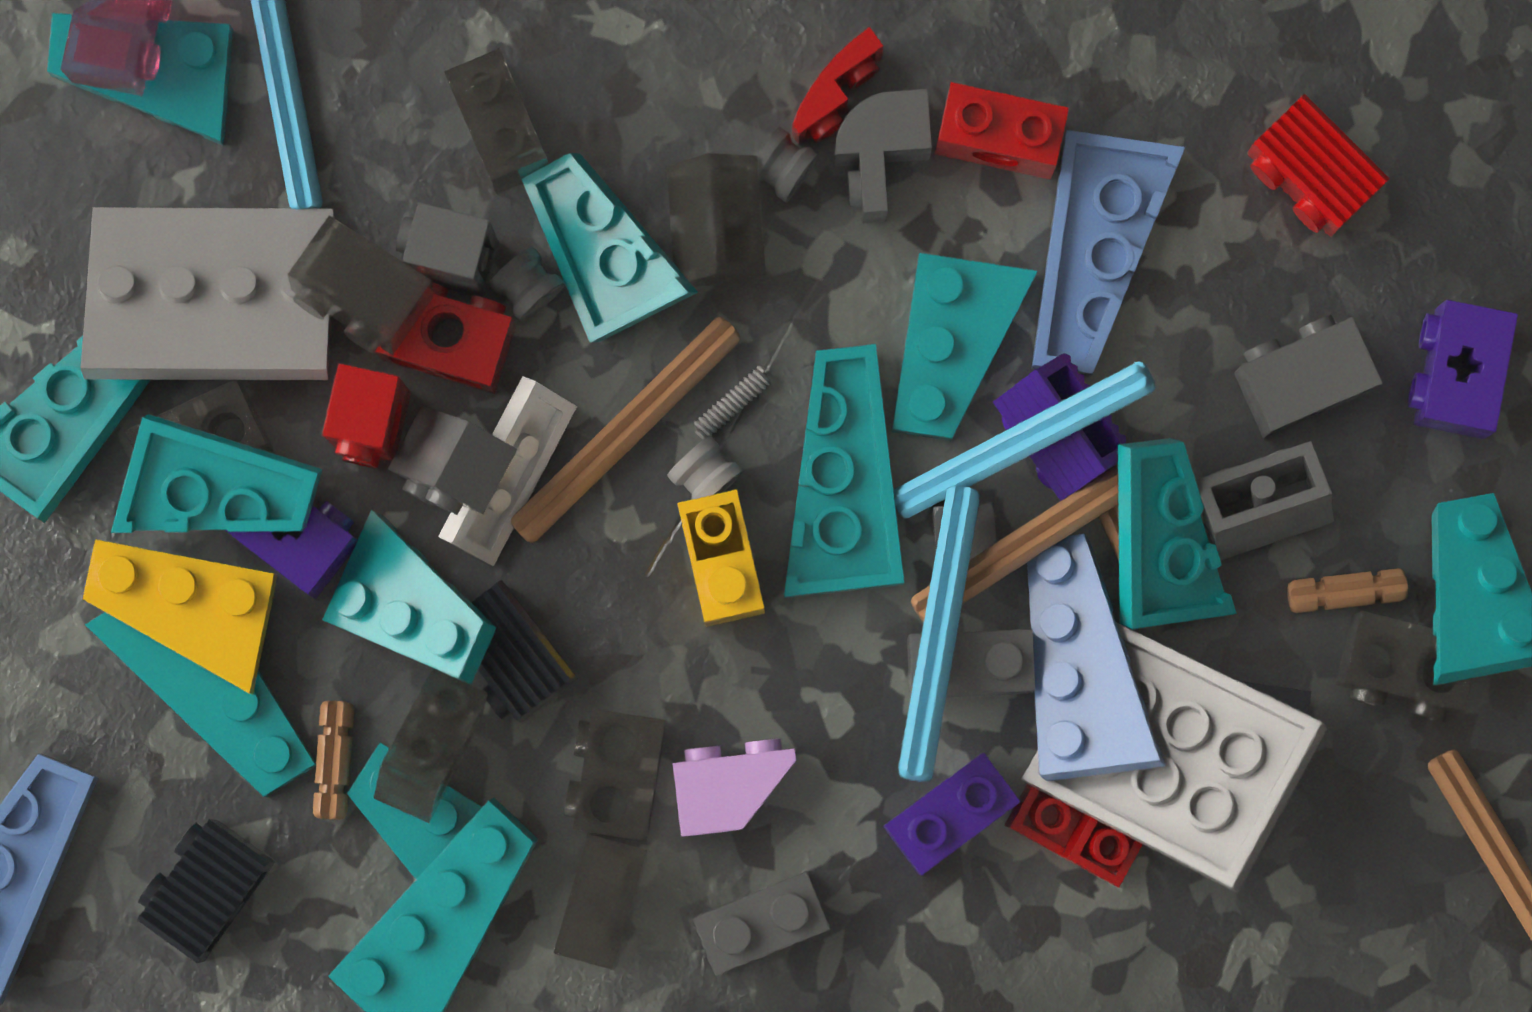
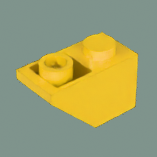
[677,490,765,627]

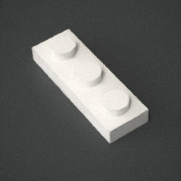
[438,376,577,566]

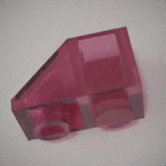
[60,0,172,96]

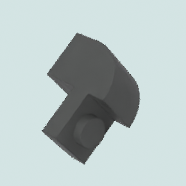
[834,89,932,223]

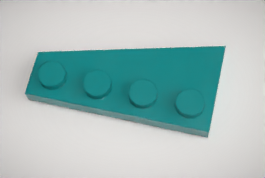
[0,336,151,523]
[784,344,904,598]
[85,612,316,797]
[328,797,538,1012]

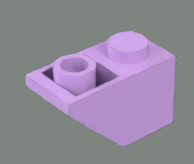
[673,739,796,837]

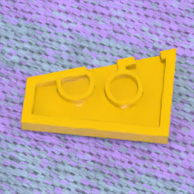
[83,539,277,695]

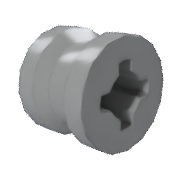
[667,435,743,500]

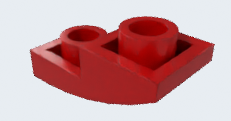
[792,27,884,145]
[1004,784,1143,888]

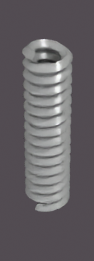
[694,366,771,440]

